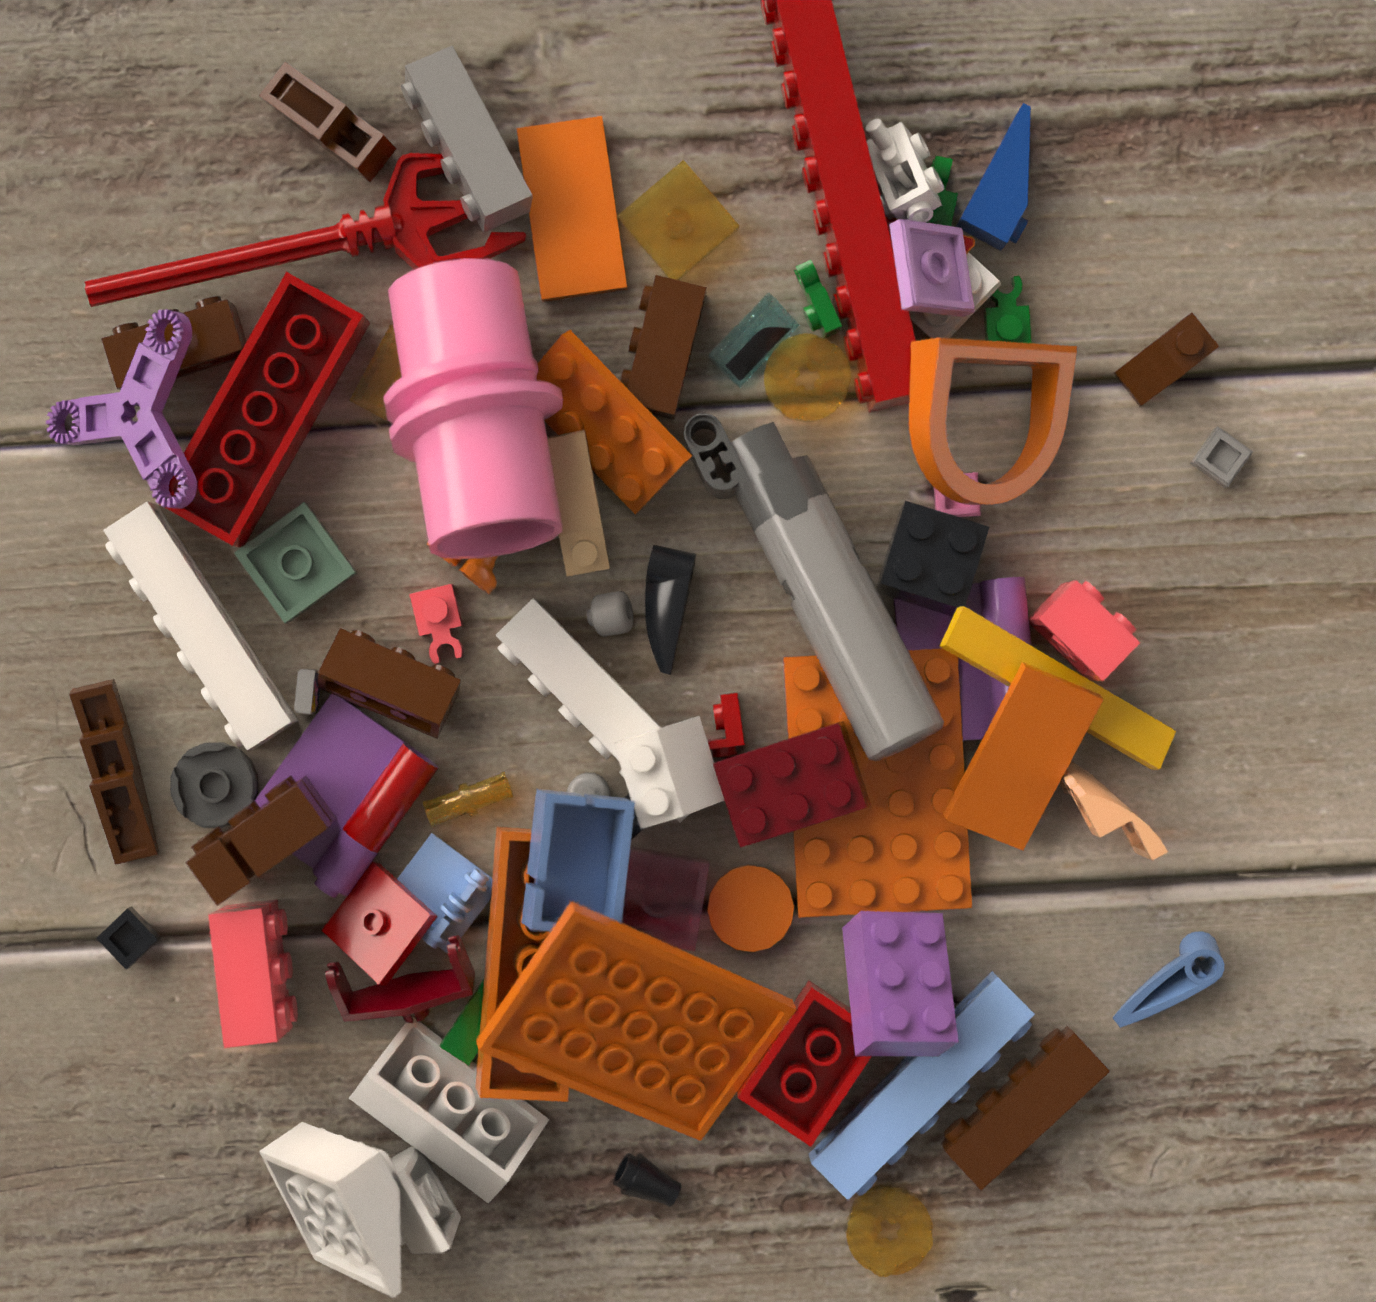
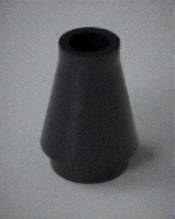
[613,1153,681,1207]

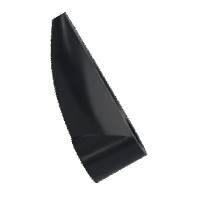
[645,545,697,675]

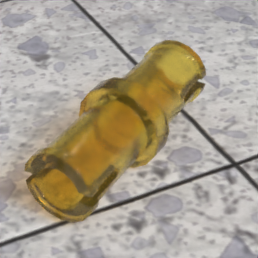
[422,771,514,828]

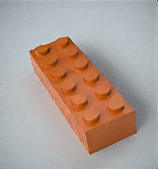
[475,827,569,1102]

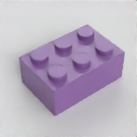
[842,911,958,1057]

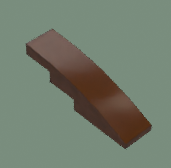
[69,679,159,865]

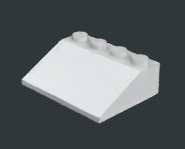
[259,1122,401,1298]

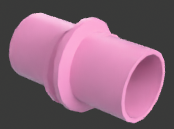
[384,259,563,559]

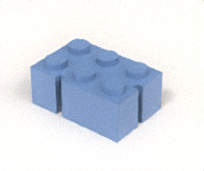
[521,789,635,931]

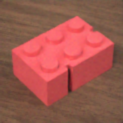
[208,899,298,1048]

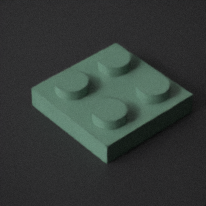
[234,502,357,624]

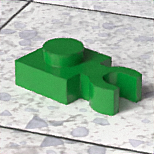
[794,259,842,339]
[984,275,1032,343]

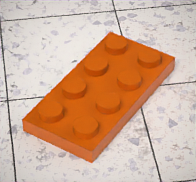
[536,330,692,515]

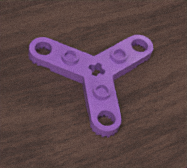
[46,309,197,509]

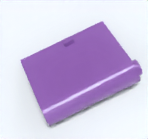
[893,577,1031,741]

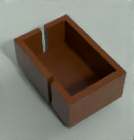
[185,775,336,906]

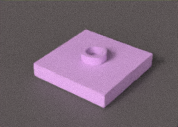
[889,219,975,317]

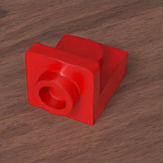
[707,692,745,758]

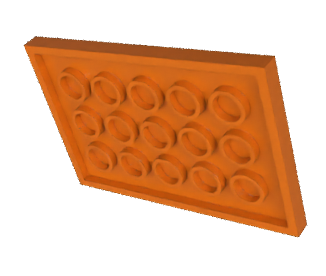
[783,648,972,918]
[476,901,797,1141]

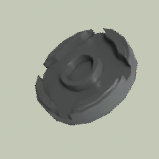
[170,742,258,828]

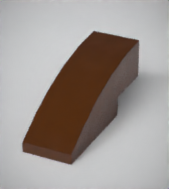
[259,62,396,183]

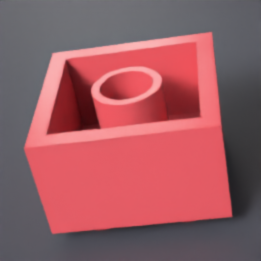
[1029,580,1140,681]

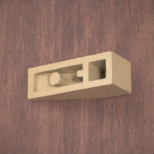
[547,430,610,577]

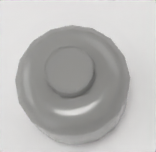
[587,591,634,637]
[567,772,610,796]

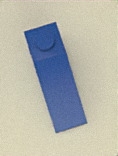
[956,103,1031,251]

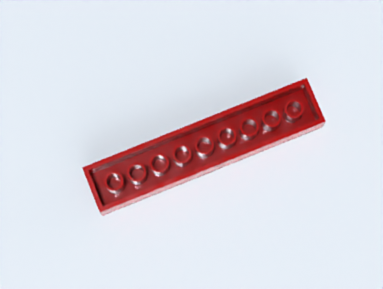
[760,0,916,413]

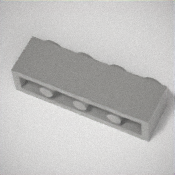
[401,46,533,233]

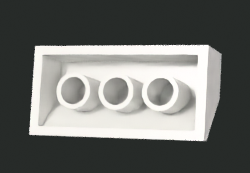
[349,1017,549,1204]

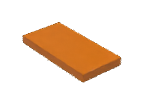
[516,116,628,302]
[943,662,1104,851]

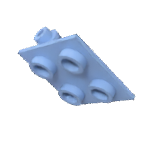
[397,833,492,954]

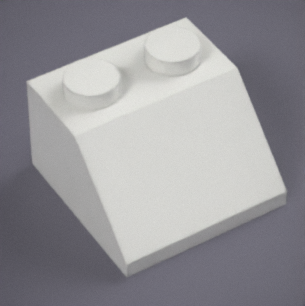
[614,716,724,829]

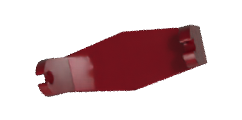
[325,935,475,1023]

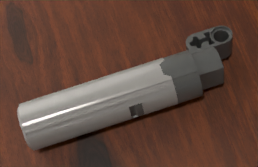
[684,413,944,761]

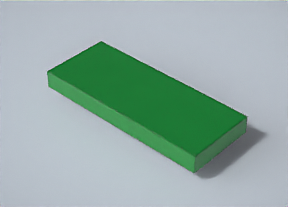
[439,979,484,1066]

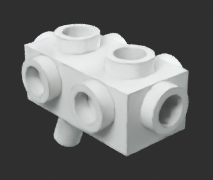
[866,119,944,223]

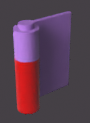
[255,694,439,898]

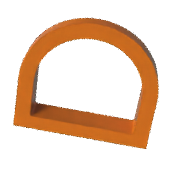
[909,338,1077,505]

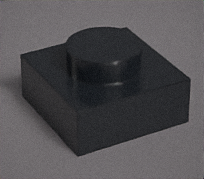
[96,906,162,970]

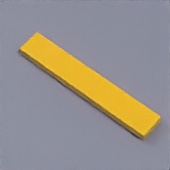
[939,606,1176,770]

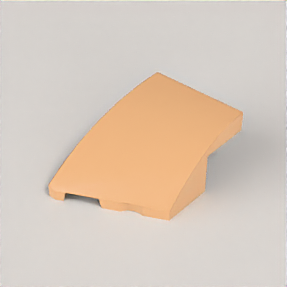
[1059,761,1168,860]

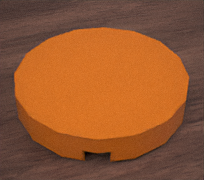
[707,864,794,952]

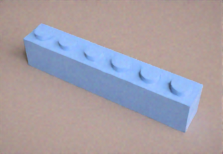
[809,971,1035,1200]

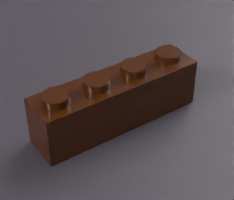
[941,1026,1110,1191]

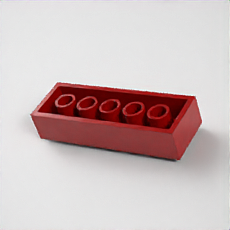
[159,272,370,548]

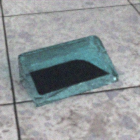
[708,292,799,388]

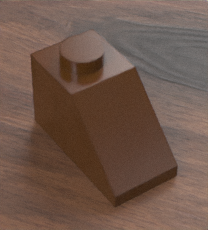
[1114,312,1220,407]

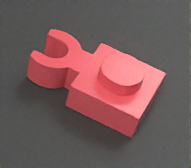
[409,584,464,664]

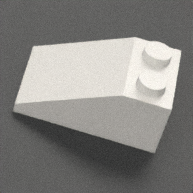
[391,1146,461,1254]

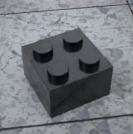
[876,500,990,617]

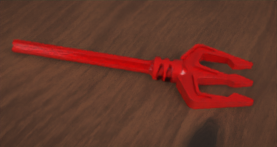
[84,153,526,307]

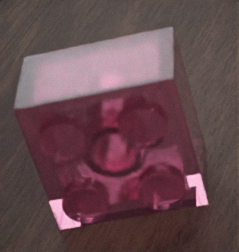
[622,846,710,951]

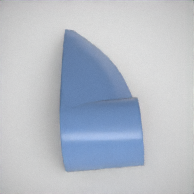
[1113,931,1224,1028]

